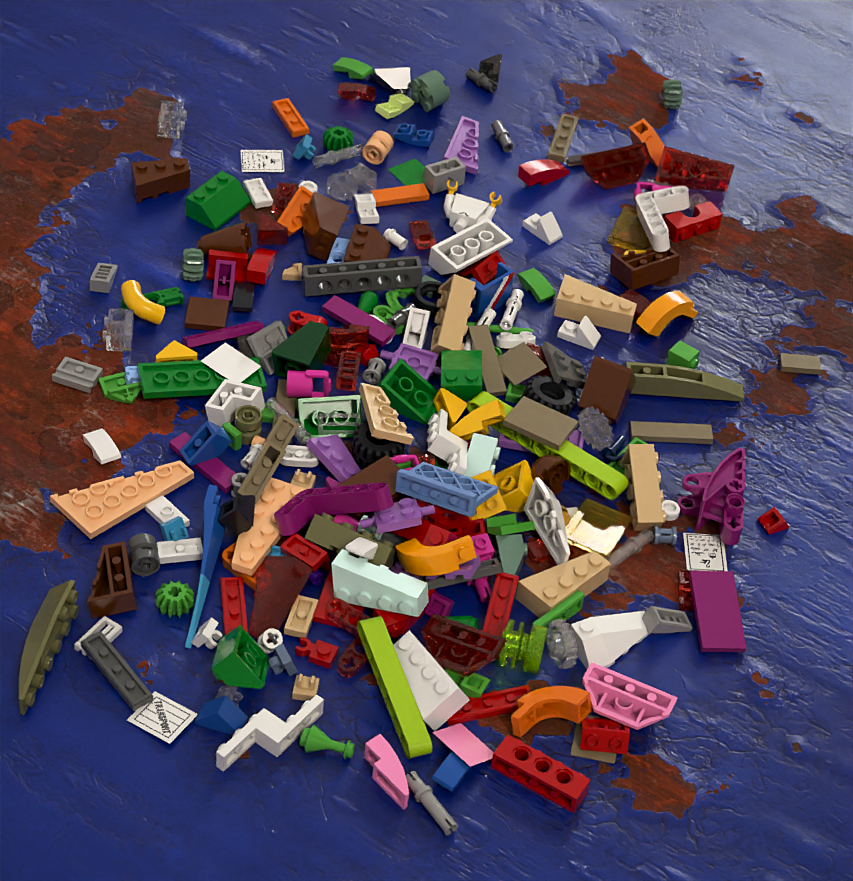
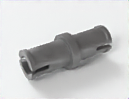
[491,120,514,152]

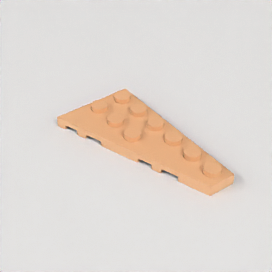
[50,460,194,539]
[232,477,306,576]

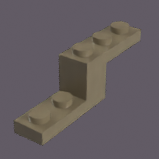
[235,413,299,504]

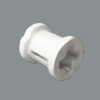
[257,628,283,654]

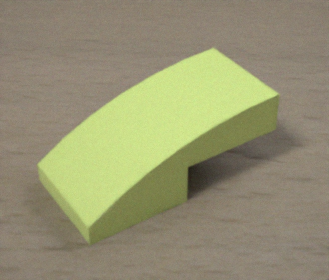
[375,93,414,119]

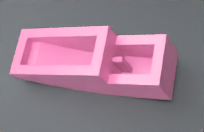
[364,734,409,810]

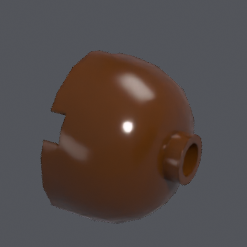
[530,455,571,496]

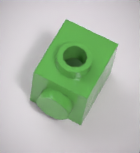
[666,340,700,369]

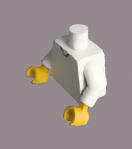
[444,180,502,233]

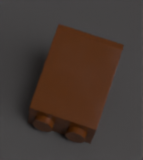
[302,191,349,261]
[578,356,636,425]

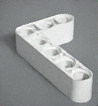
[635,186,690,252]

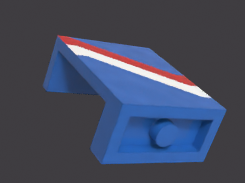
[470,262,514,320]

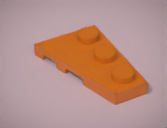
[274,185,313,237]

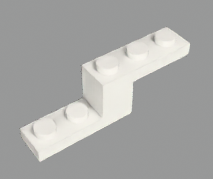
[426,409,468,475]
[216,695,324,772]

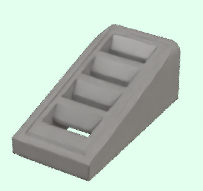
[89,262,118,293]
[642,606,693,634]

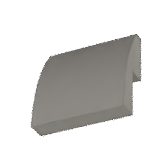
[246,321,288,375]

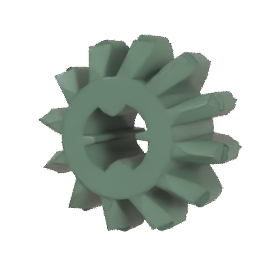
[662,79,683,109]
[182,248,204,281]

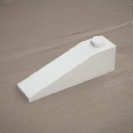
[524,477,570,565]
[567,611,650,669]

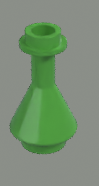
[300,725,355,759]

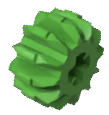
[156,580,194,618]

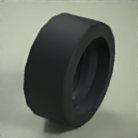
[413,281,442,317]

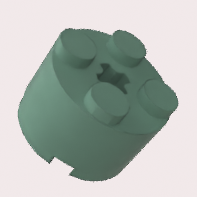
[411,70,450,112]

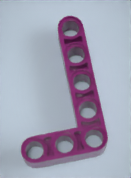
[274,482,394,536]

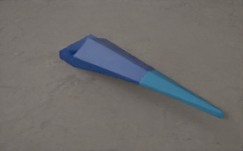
[185,485,226,649]

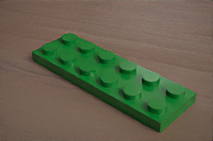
[137,357,267,399]

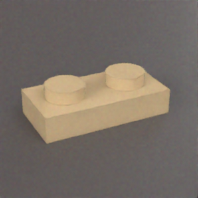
[284,595,318,638]

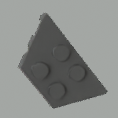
[541,341,587,389]

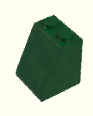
[272,321,331,385]

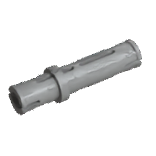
[406,771,458,835]

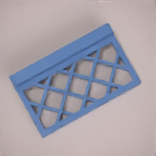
[395,462,498,517]

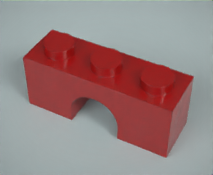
[664,201,722,243]

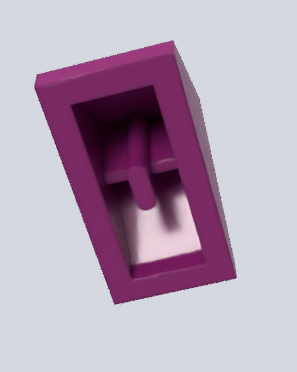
[213,259,236,301]

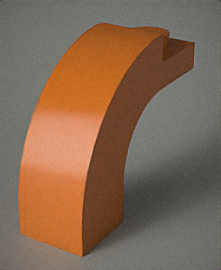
[511,686,592,738]

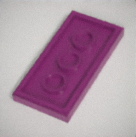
[688,570,746,652]

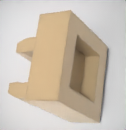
[291,469,316,489]
[292,674,320,701]

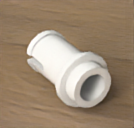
[383,228,408,250]
[241,444,262,470]

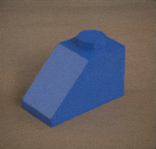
[180,421,232,466]

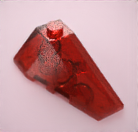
[249,556,313,643]

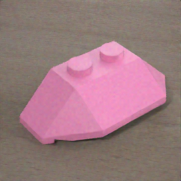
[582,662,678,730]

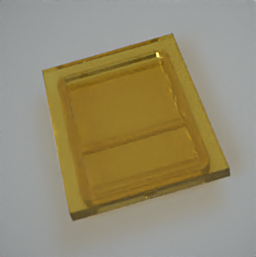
[607,206,664,250]
[565,498,633,558]

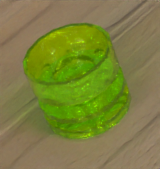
[499,619,548,674]

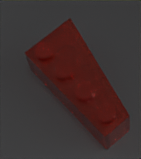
[654,146,735,191]

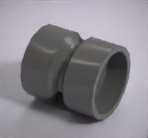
[128,533,160,576]

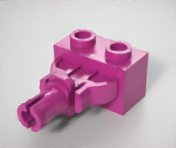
[466,533,495,603]

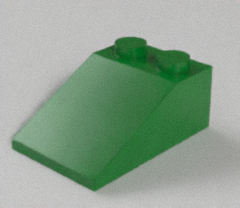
[441,350,482,401]
[377,358,438,426]

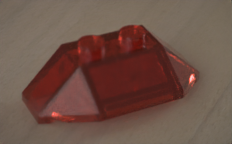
[581,142,651,190]
[421,613,507,677]

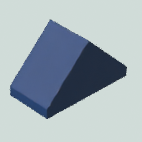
[195,695,248,735]

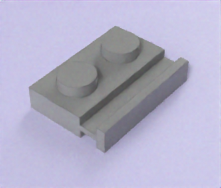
[52,356,103,393]

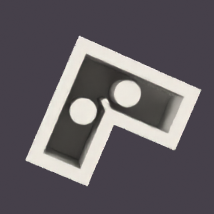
[205,379,265,427]

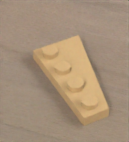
[359,383,414,445]

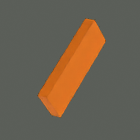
[272,98,309,137]
[371,183,430,207]

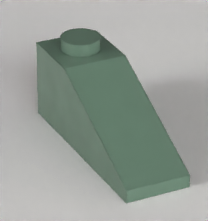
[494,534,528,576]

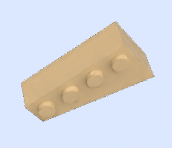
[430,274,476,355]
[554,274,637,333]
[620,444,666,531]
[515,551,611,618]

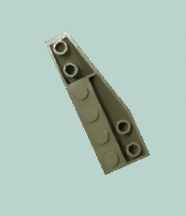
[622,362,744,402]
[19,580,79,715]

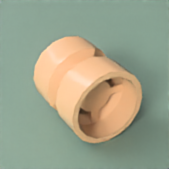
[362,131,394,164]

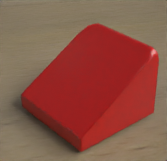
[349,344,380,367]
[757,507,789,535]

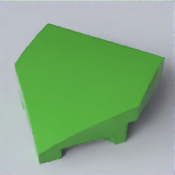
[98,372,142,404]
[486,513,535,535]

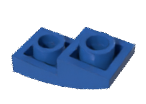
[393,123,434,147]
[432,751,474,792]

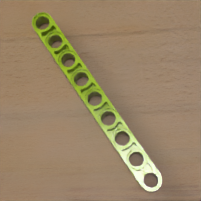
[467,391,629,500]

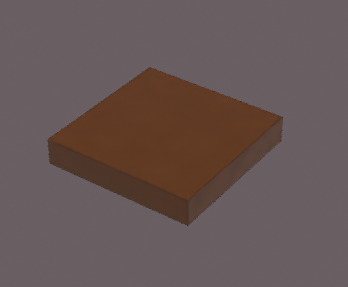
[185,297,230,331]

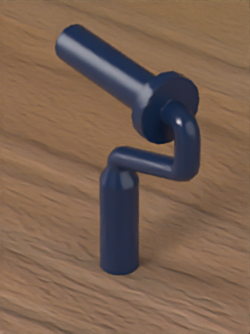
[602,435,660,462]

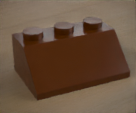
[344,224,391,262]

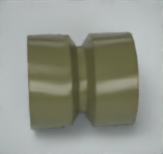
[235,405,262,445]

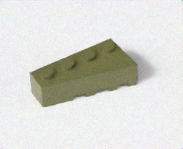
[305,512,397,570]

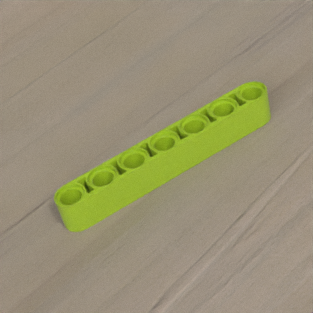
[357,616,432,759]

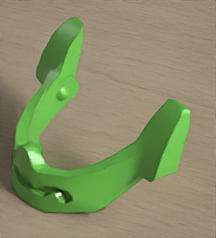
[385,287,416,312]

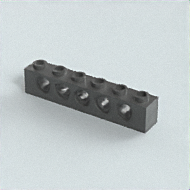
[303,256,422,296]

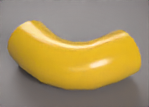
[121,280,165,325]

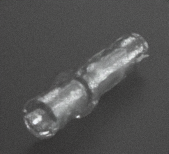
[313,143,364,168]
[266,397,311,444]
[605,528,654,572]

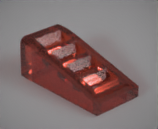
[336,350,361,391]

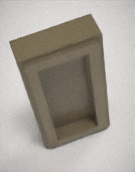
[779,353,821,375]

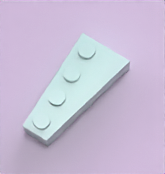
[463,433,501,478]
[331,549,429,617]

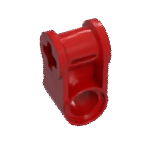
[287,310,327,336]

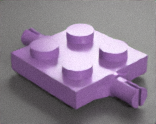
[380,343,441,382]
[359,498,435,534]

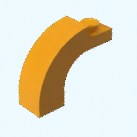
[636,291,699,337]
[395,535,477,576]

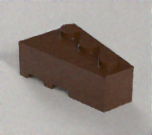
[131,158,190,203]
[610,248,680,290]
[87,541,138,619]

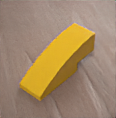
[449,400,506,441]

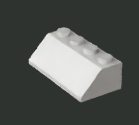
[428,218,513,275]

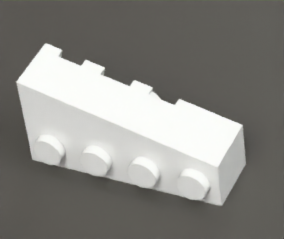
[393,630,470,731]

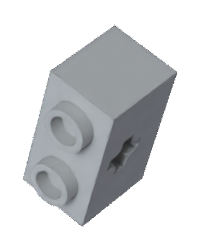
[423,156,466,194]

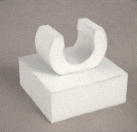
[191,618,223,649]

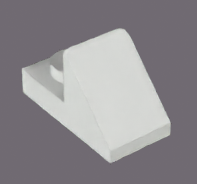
[523,212,562,245]
[403,307,431,349]
[557,315,601,350]

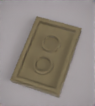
[503,396,579,451]

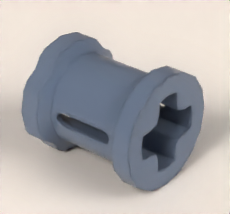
[652,526,677,546]

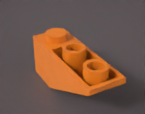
[629,118,676,173]

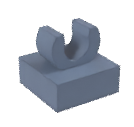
[268,644,298,676]

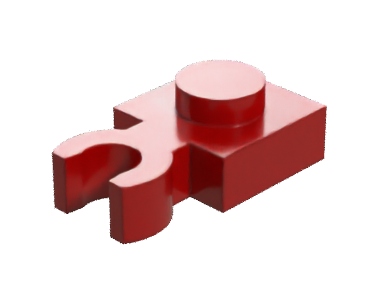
[295,637,339,669]

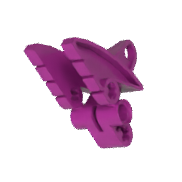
[677,448,745,545]

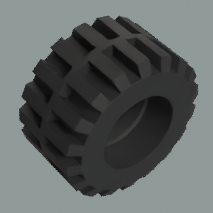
[520,376,576,416]
[352,420,406,469]

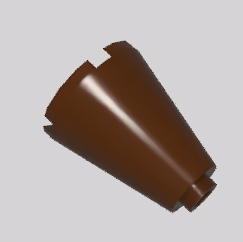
[198,222,252,260]

